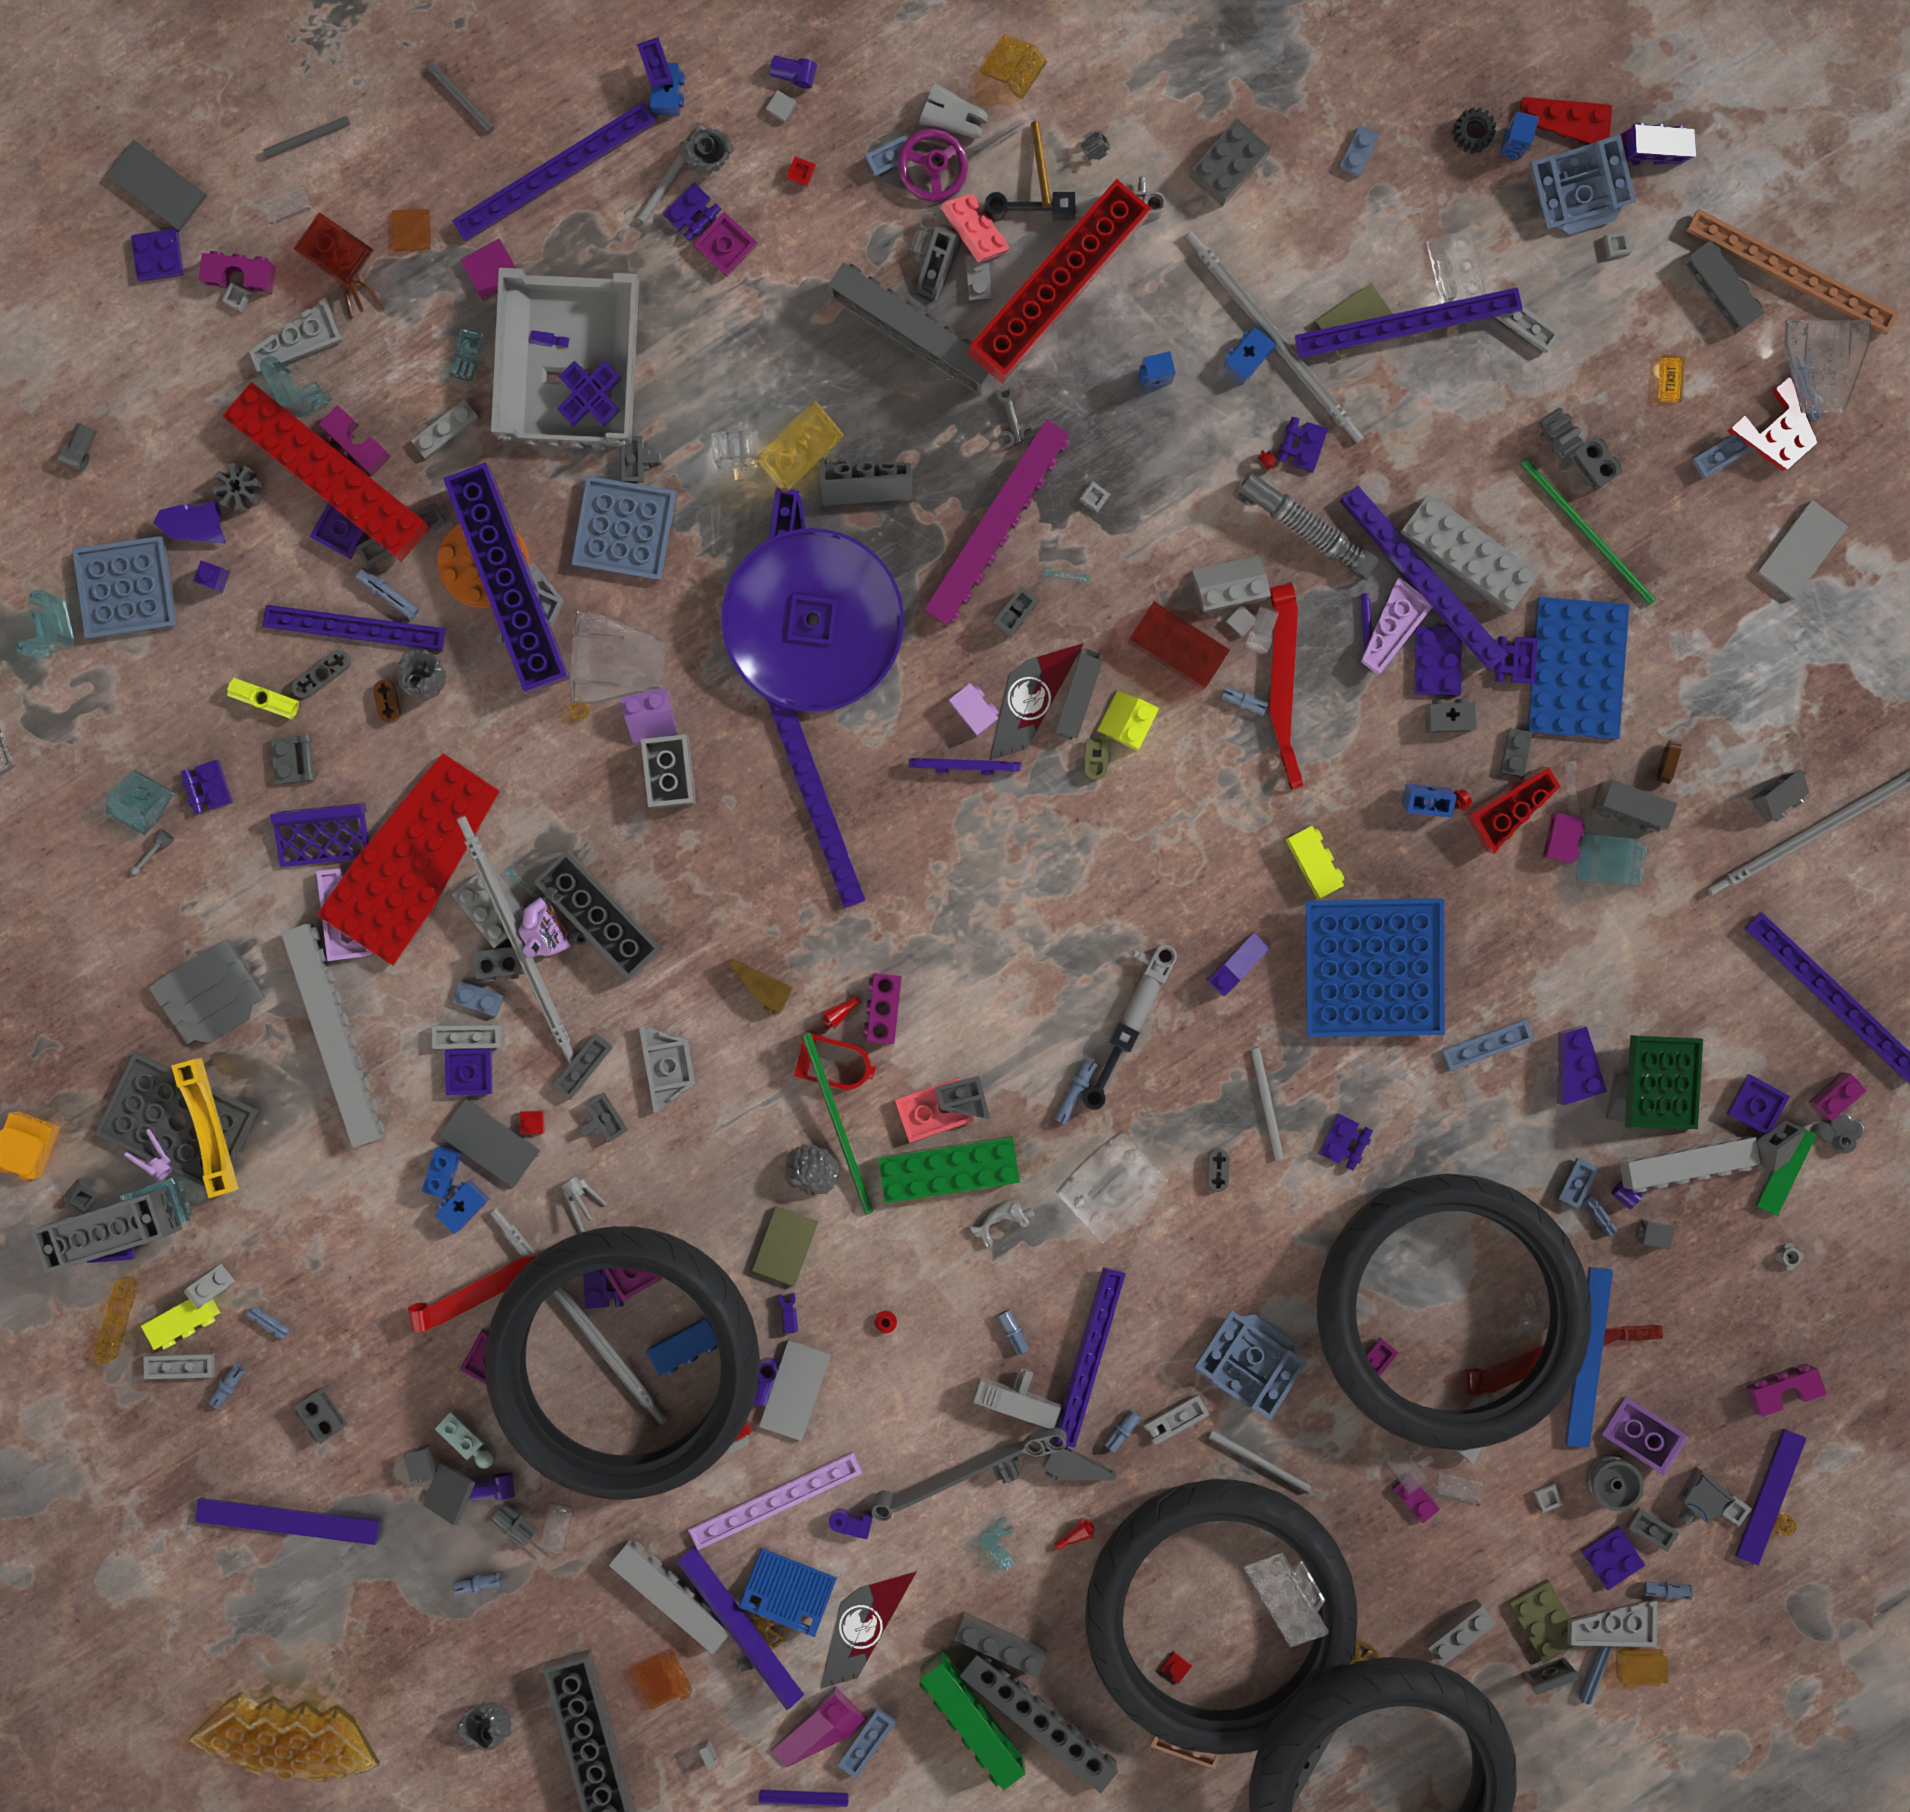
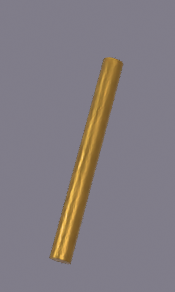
[1031,121,1052,208]

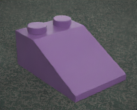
[1602,1397,1689,1476]

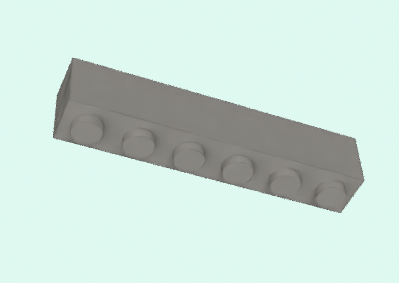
[1619,1136,1760,1193]
[609,1539,730,1654]

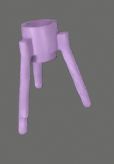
[124,1129,172,1182]

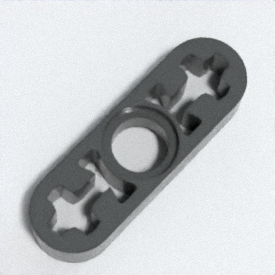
[292,650,351,699]

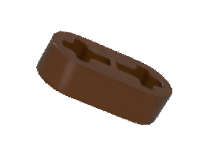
[374,680,400,723]
[1657,740,1682,784]

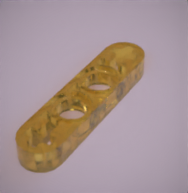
[94,1276,138,1364]

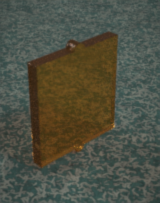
[392,208,431,252]

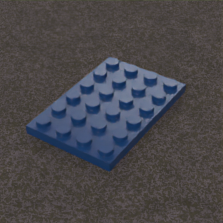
[1527,597,1630,740]

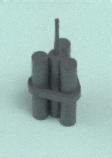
[489,1503,548,1556]

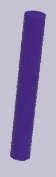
[1361,593,1372,652]

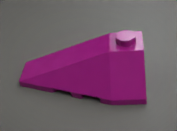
[771,1686,868,1767]

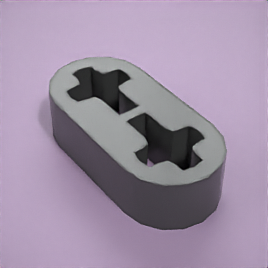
[1207,1148,1229,1192]

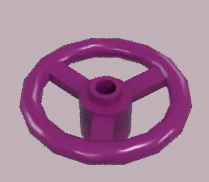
[898,128,968,202]

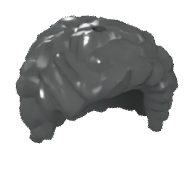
[679,128,734,174]
[397,649,446,701]
[785,1144,840,1195]
[457,1702,511,1751]

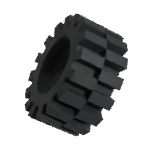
[1452,107,1497,153]

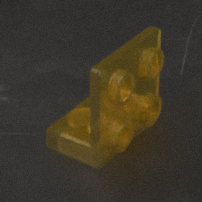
[980,34,1047,100]

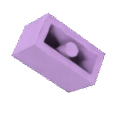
[949,683,999,737]

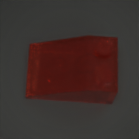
[293,212,374,288]

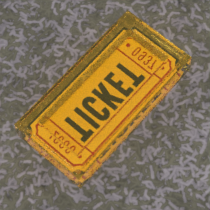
[1658,355,1685,403]

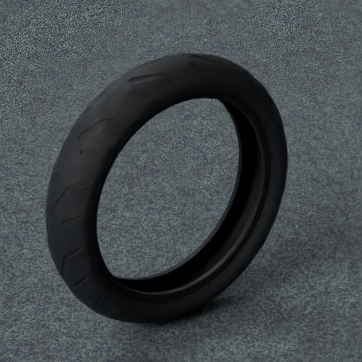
[1317,1174,1591,1450]
[1085,1479,1358,1755]
[1249,1657,1517,1812]

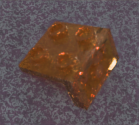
[632,1648,692,1710]

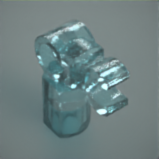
[979,1516,1016,1572]

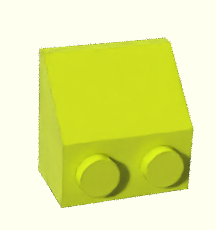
[1097,691,1159,751]

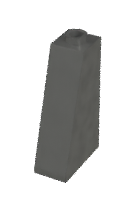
[1056,647,1104,740]

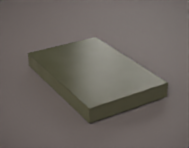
[1315,283,1393,360]
[752,1206,818,1287]

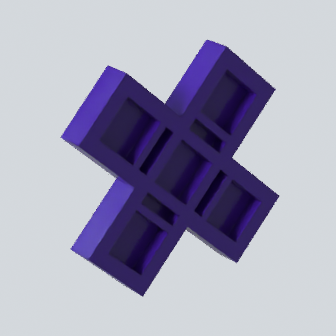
[557,361,622,426]

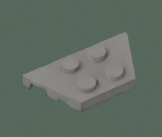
[495,562,565,644]
[639,1026,696,1113]

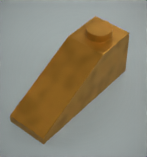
[728,958,793,1014]

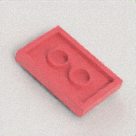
[940,193,1010,264]
[895,1077,974,1143]

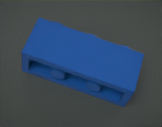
[646,1317,718,1376]

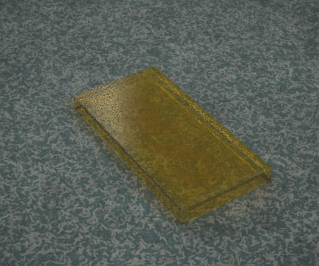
[755,401,844,493]

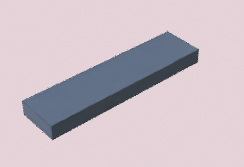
[1440,1019,1534,1072]

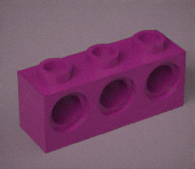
[863,973,902,1044]

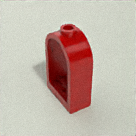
[794,1031,876,1090]

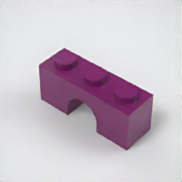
[198,251,276,294]
[319,405,391,475]
[1746,1364,1827,1417]

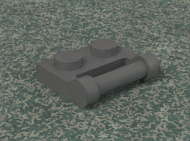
[271,735,316,784]

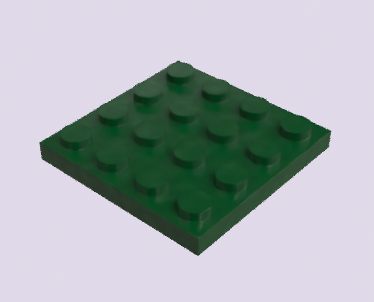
[1625,1035,1703,1129]

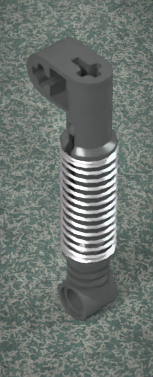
[1232,472,1379,581]

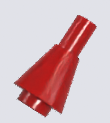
[821,996,860,1030]
[1054,1518,1095,1550]

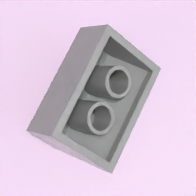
[1192,555,1271,614]

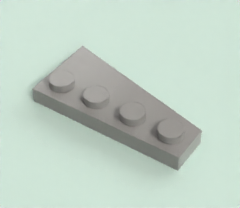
[249,297,343,374]
[1567,1599,1657,1647]

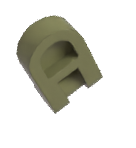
[1084,739,1109,780]

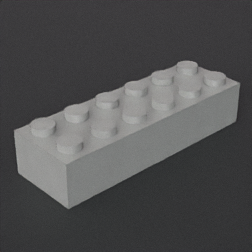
[1400,493,1540,613]

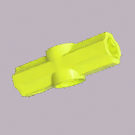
[227,678,299,719]

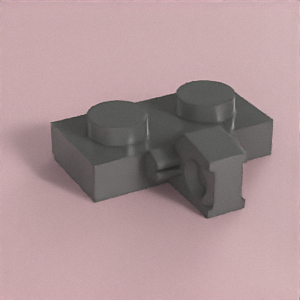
[620,436,662,483]
[580,1092,628,1142]

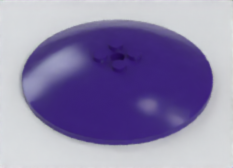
[721,528,904,712]

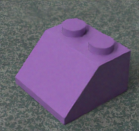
[621,688,678,744]

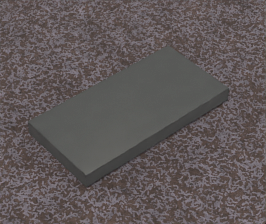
[107,140,207,231]
[439,1098,540,1188]

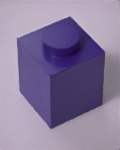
[193,560,230,593]

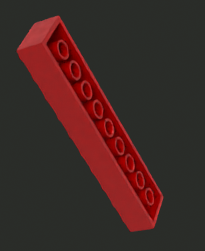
[967,178,1151,384]
[222,382,430,562]

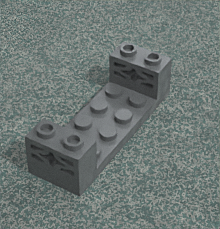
[31,1186,182,1274]

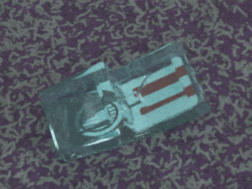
[449,329,483,382]

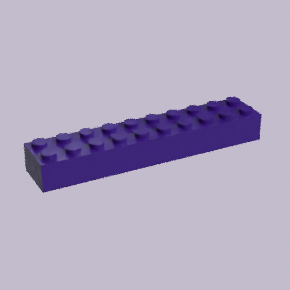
[443,462,571,695]

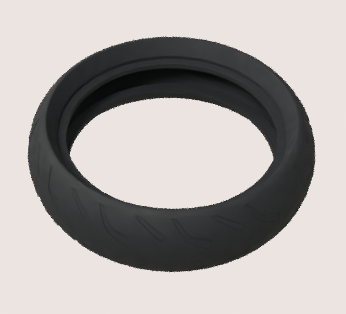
[485,1226,760,1500]

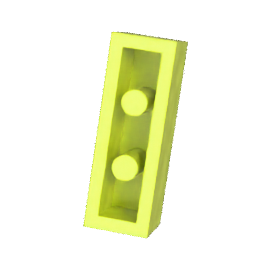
[1285,826,1345,899]
[141,1299,220,1350]

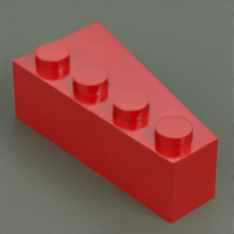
[1464,766,1561,854]

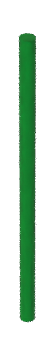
[1520,458,1656,606]
[802,1033,873,1215]

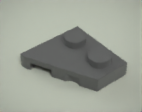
[935,1075,990,1119]

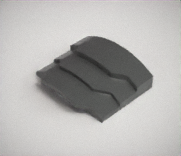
[149,940,265,1045]

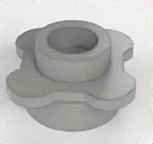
[1776,1243,1804,1270]

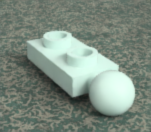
[435,1411,493,1469]

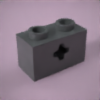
[1426,699,1476,733]

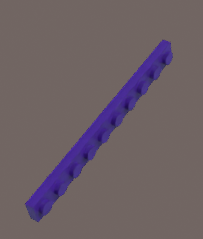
[452,102,656,242]
[1294,287,1523,359]
[1339,486,1508,671]
[767,700,866,908]
[1744,912,1910,1085]

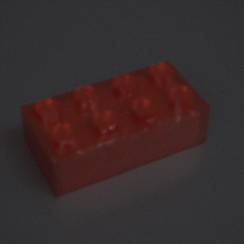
[1128,601,1230,691]

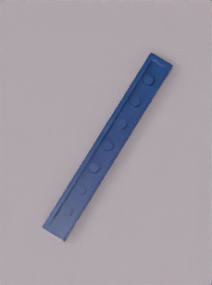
[1565,1267,1613,1447]

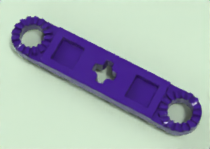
[908,758,1022,775]

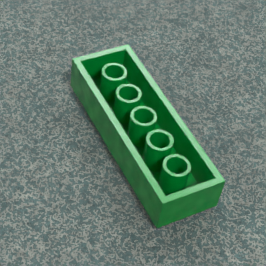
[878,1135,1020,1203]
[919,1650,1025,1791]

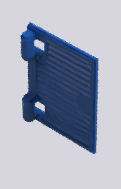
[738,1548,837,1637]

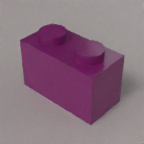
[1542,813,1585,864]
[1808,1072,1867,1121]

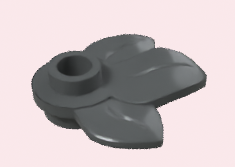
[1817,1111,1864,1154]

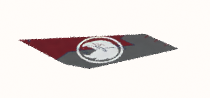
[990,643,1084,760]
[821,1571,917,1688]

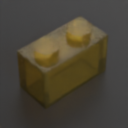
[1616,1649,1668,1687]

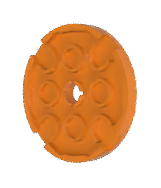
[438,523,529,608]

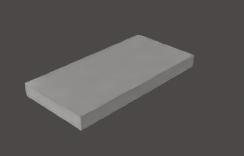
[1756,500,1848,600]
[759,1339,831,1441]

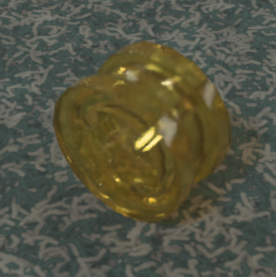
[569,699,590,720]
[1774,1513,1797,1536]

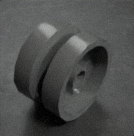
[1585,1454,1644,1512]

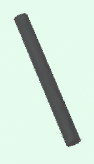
[426,62,495,133]
[263,116,350,158]

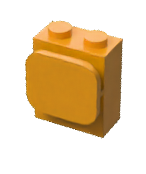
[0,1111,60,1182]

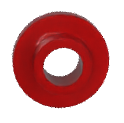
[1257,450,1277,471]
[1453,789,1472,811]
[874,1310,897,1334]

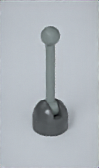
[130,828,175,875]

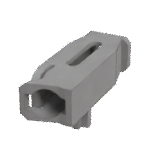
[973,1368,1063,1429]

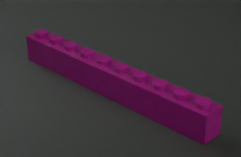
[924,419,1070,627]

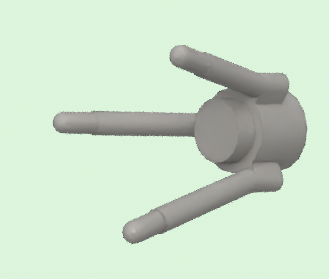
[561,1177,607,1233]

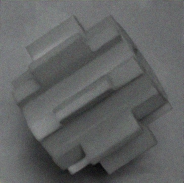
[1081,130,1110,160]
[993,1456,1022,1484]

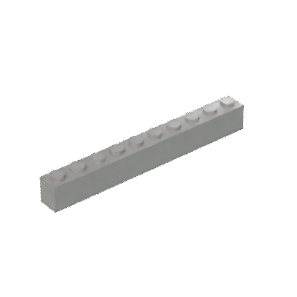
[281,924,385,1148]

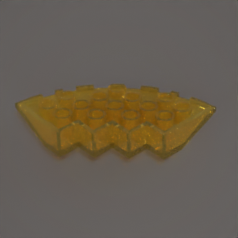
[188,1691,380,1782]

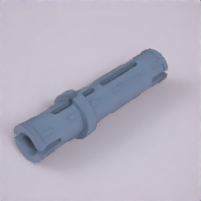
[356,568,419,620]
[1053,1058,1098,1125]

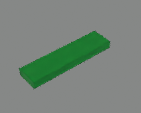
[1755,1124,1817,1216]

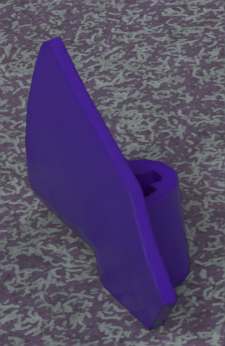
[153,500,226,544]

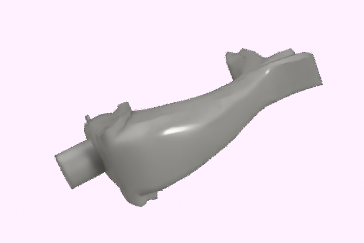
[970,1200,1035,1247]

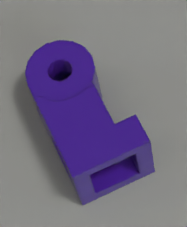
[829,1508,873,1539]

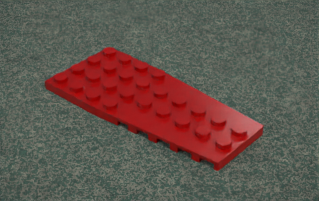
[317,754,500,966]

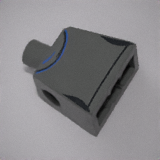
[1678,1467,1736,1526]

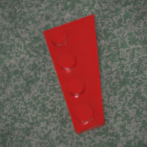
[1520,97,1612,145]

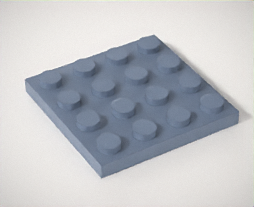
[571,476,677,581]
[72,536,177,639]

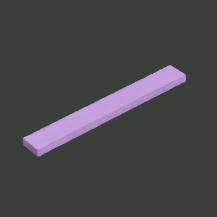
[688,1451,862,1551]

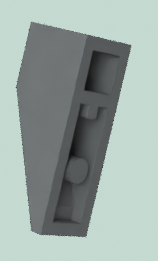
[915,225,962,300]
[1043,1446,1117,1480]

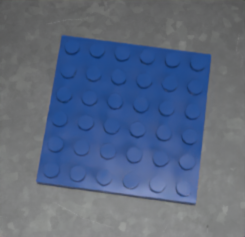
[1305,898,1445,1037]

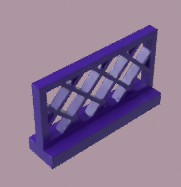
[270,803,369,867]

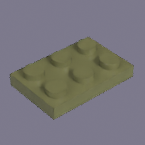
[1508,1579,1574,1663]

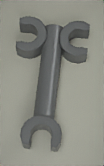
[997,387,1034,450]

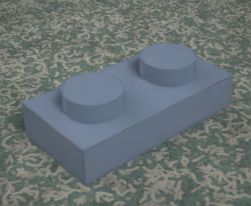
[1339,125,1380,178]
[864,135,913,177]
[453,981,504,1017]
[1557,1158,1599,1209]

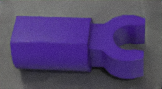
[530,330,569,347]
[778,1292,798,1334]

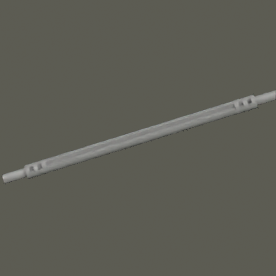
[1185,230,1364,444]
[1707,771,1910,896]
[457,816,575,1065]
[490,1208,667,1425]

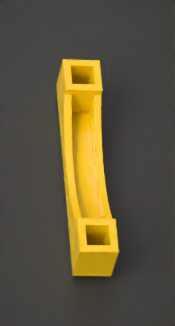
[172,1058,239,1198]

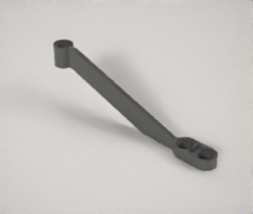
[872,1428,1067,1521]

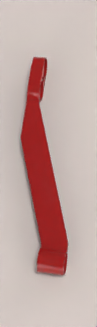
[1269,582,1303,790]
[408,1252,542,1333]

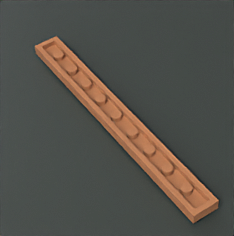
[1686,209,1899,335]

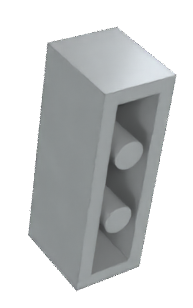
[1423,1599,1496,1666]

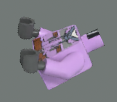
[519,887,586,957]

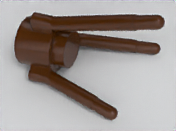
[339,269,385,319]

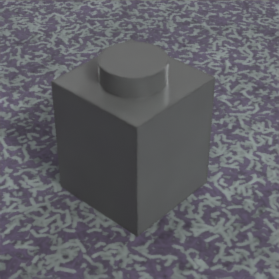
[1636,1220,1675,1250]
[403,1445,437,1483]

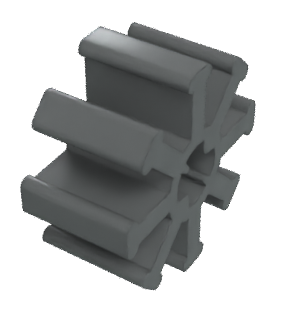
[1537,408,1583,459]
[212,463,264,513]

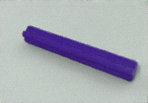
[759,1790,849,1807]

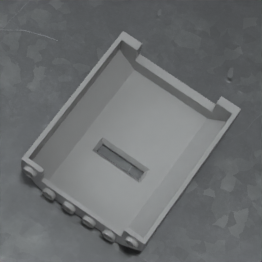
[491,268,639,450]

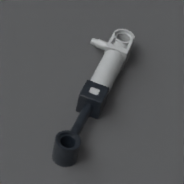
[985,176,1166,221]
[1082,945,1177,1110]

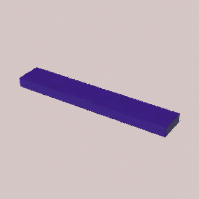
[1735,1428,1807,1566]

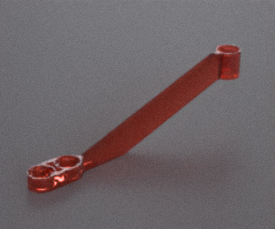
[1463,1325,1663,1395]

